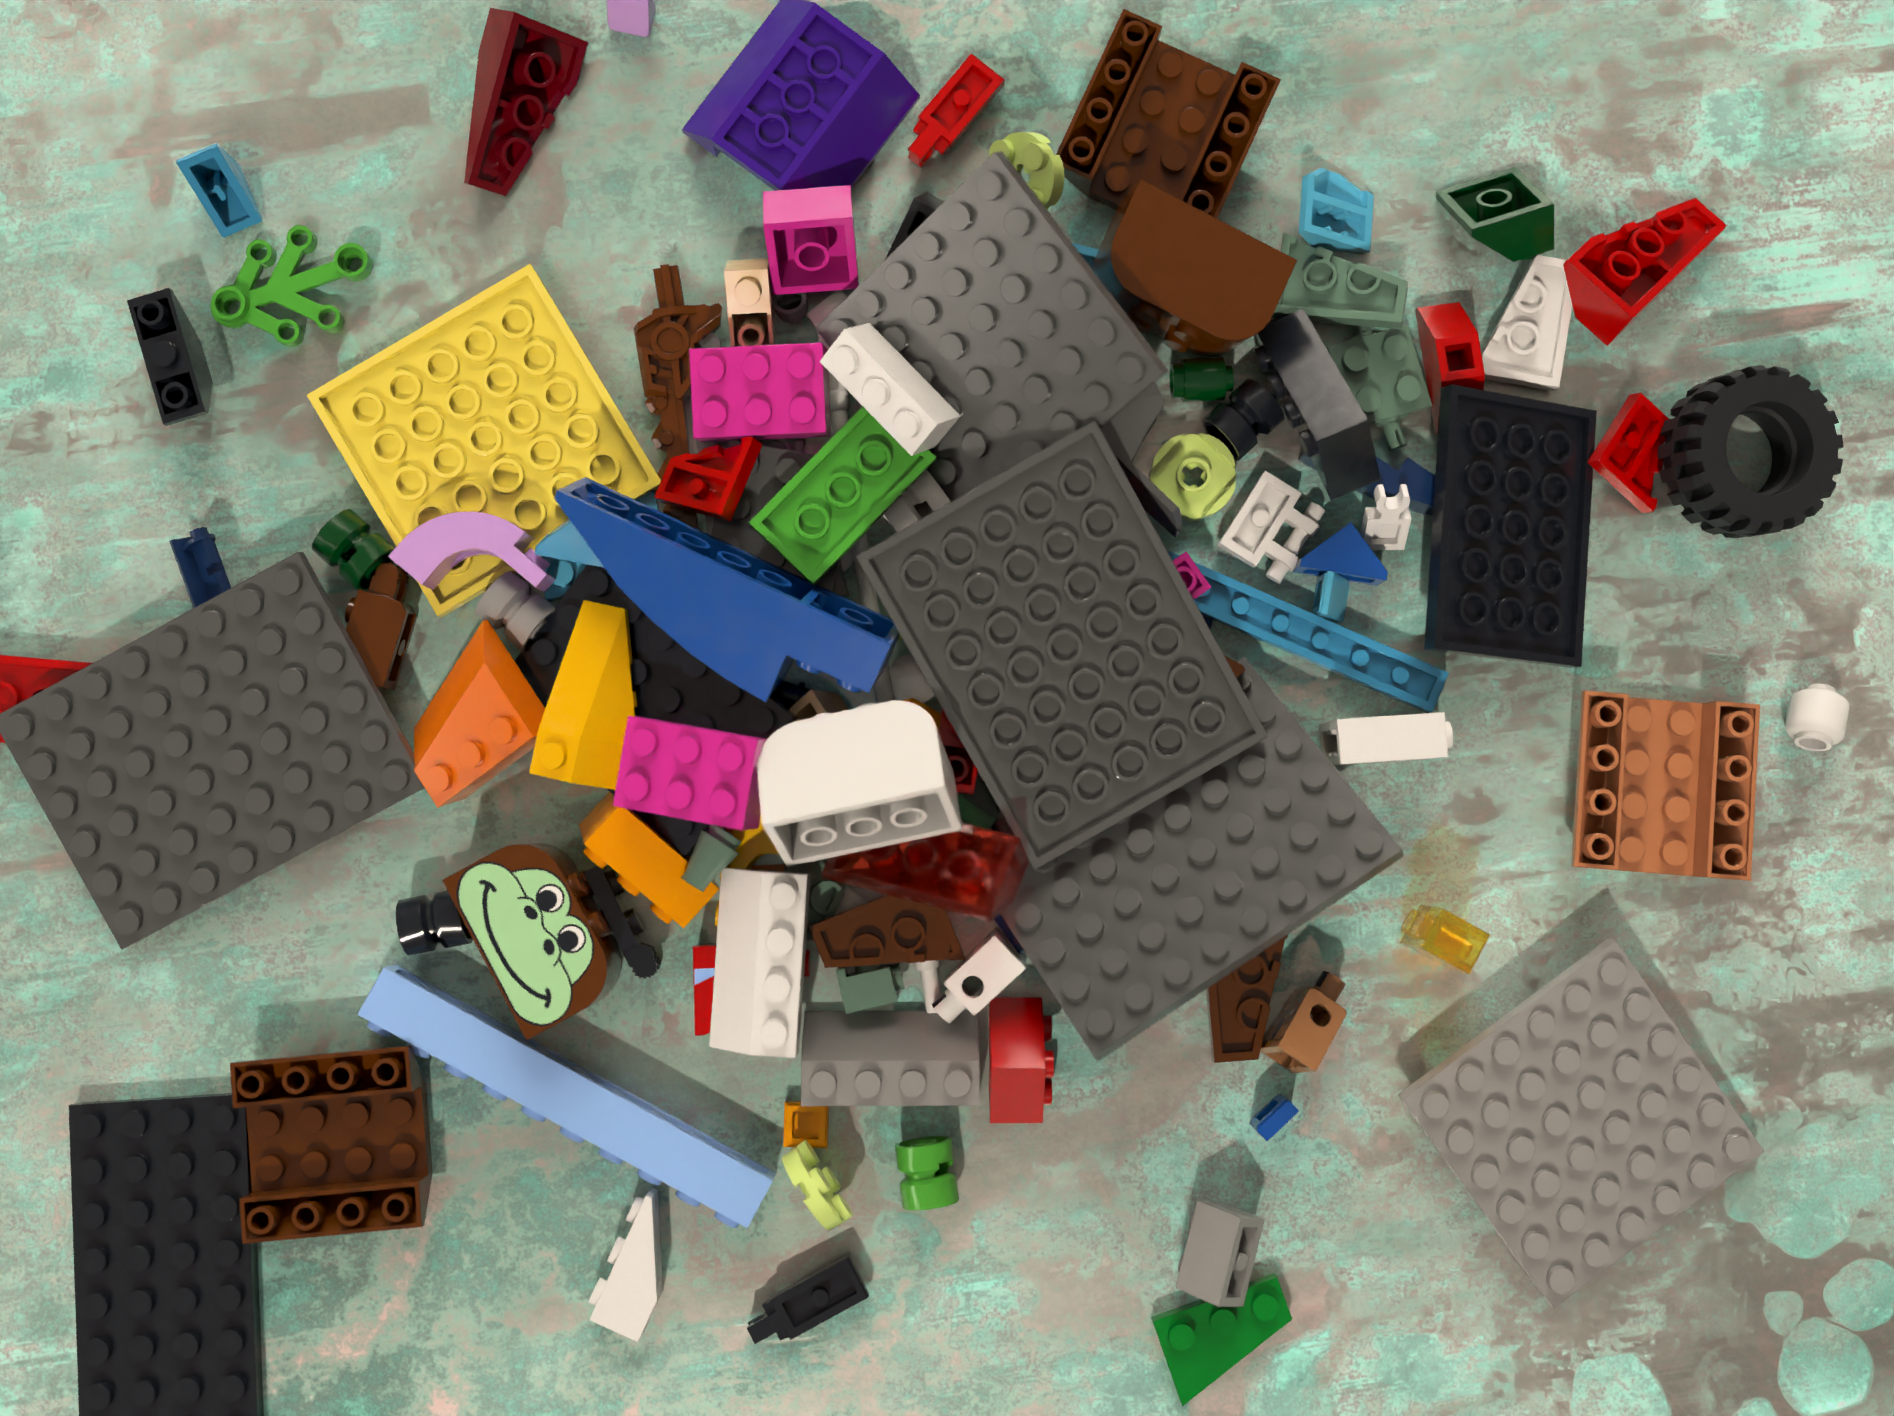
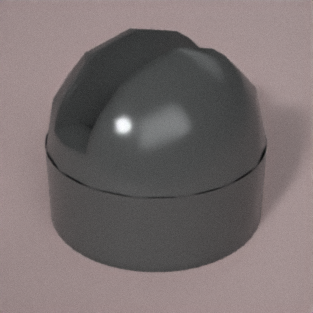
[772,293,808,324]

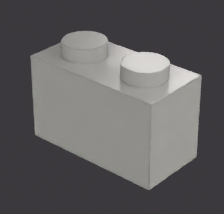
[1176,1201,1265,1307]

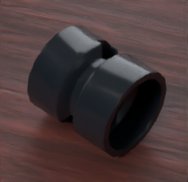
[1202,378,1285,461]
[396,891,473,956]

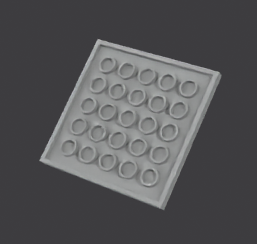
[1398,938,1764,1309]

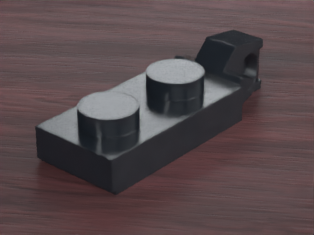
[746,1254,869,1344]

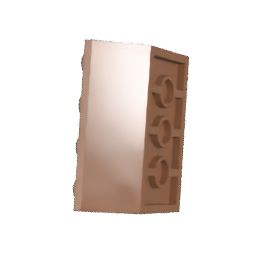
[1571,691,1760,881]

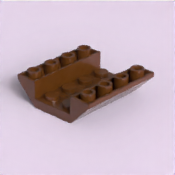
[1056,9,1281,219]
[230,1045,433,1244]

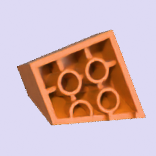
[414,620,545,808]

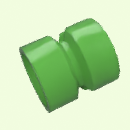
[895,1136,959,1210]

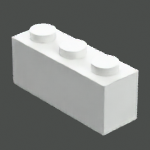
[819,323,960,456]

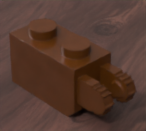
[345,562,418,690]

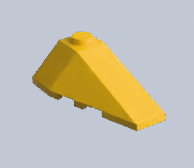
[529,600,637,790]

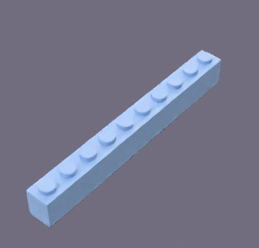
[357,964,777,1228]

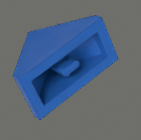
[1292,522,1388,586]

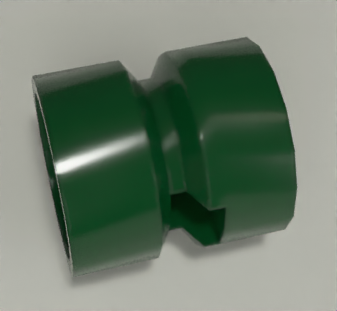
[312,509,395,590]

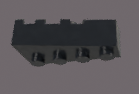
[1253,309,1381,500]

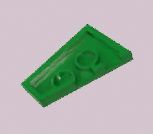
[1151,1273,1292,1407]

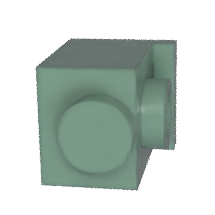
[836,963,905,1014]

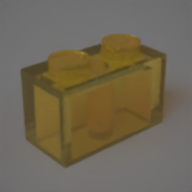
[1400,905,1490,974]

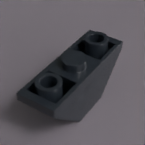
[127,288,213,426]

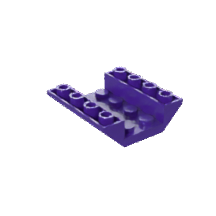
[682,0,920,191]

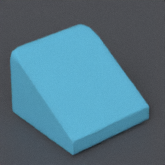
[1311,571,1349,623]

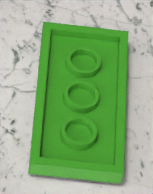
[749,406,936,586]

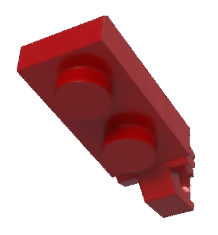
[908,54,1005,168]

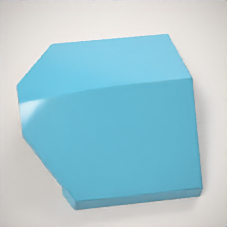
[1298,168,1374,254]

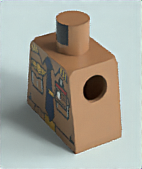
[1260,971,1347,1073]

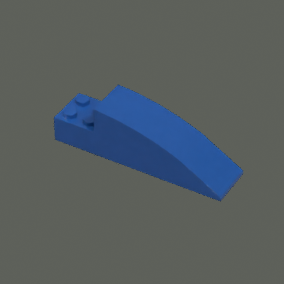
[554,477,900,702]

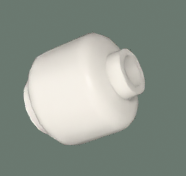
[1785,684,1850,751]

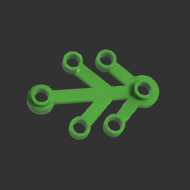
[210,225,373,348]

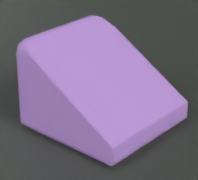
[607,0,656,37]

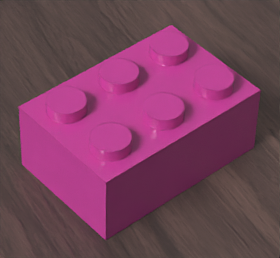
[689,343,831,443]
[613,716,767,830]

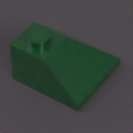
[1436,167,1554,262]

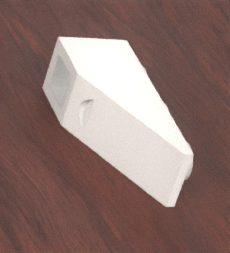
[588,1187,663,1342]

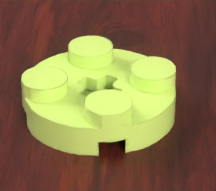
[989,132,1064,210]
[1149,433,1236,522]
[782,1140,853,1231]

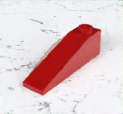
[1563,198,1727,346]

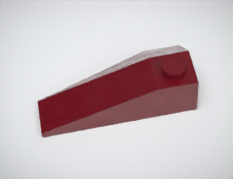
[464,8,588,196]

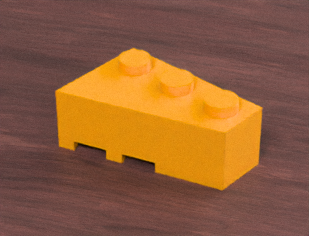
[579,791,719,928]

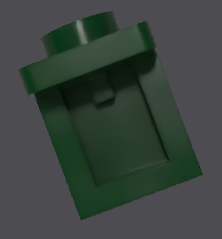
[958,776,1001,836]

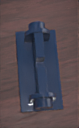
[169,527,231,609]

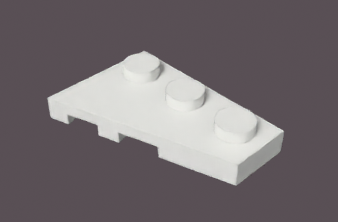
[1482,255,1572,391]

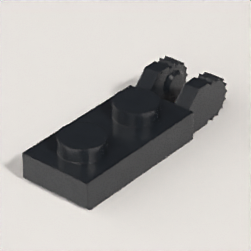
[584,866,661,979]

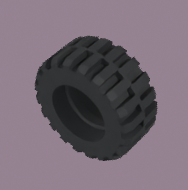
[1657,365,1843,538]

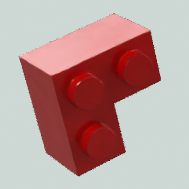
[989,997,1054,1123]

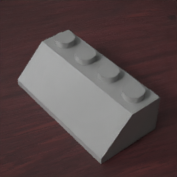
[801,1010,980,1106]

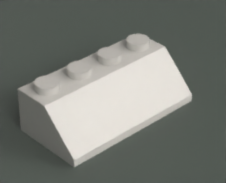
[709,868,811,1058]

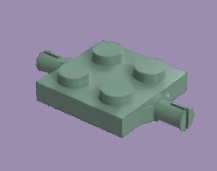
[1326,325,1433,451]

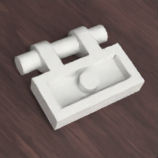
[1217,471,1325,584]

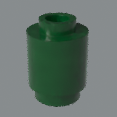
[1169,357,1234,402]

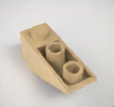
[724,258,776,347]

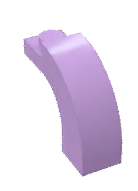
[388,512,556,593]

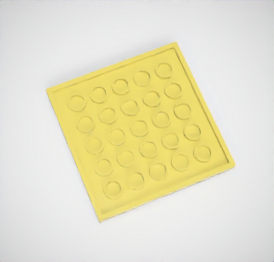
[307,264,661,618]

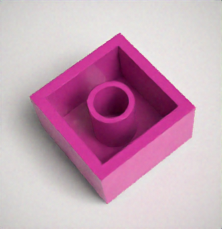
[763,185,859,295]

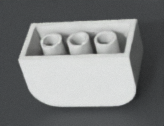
[757,700,962,867]

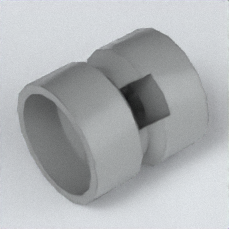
[475,571,556,652]

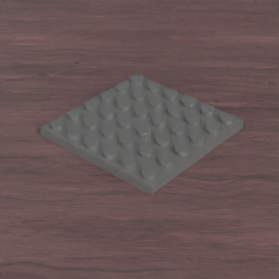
[815,151,1169,502]

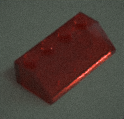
[821,823,1029,922]

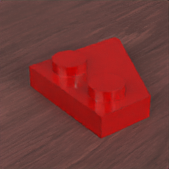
[1587,392,1669,513]
[654,436,762,522]

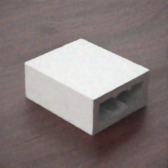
[1319,712,1453,766]

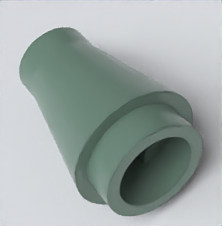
[681,824,741,892]

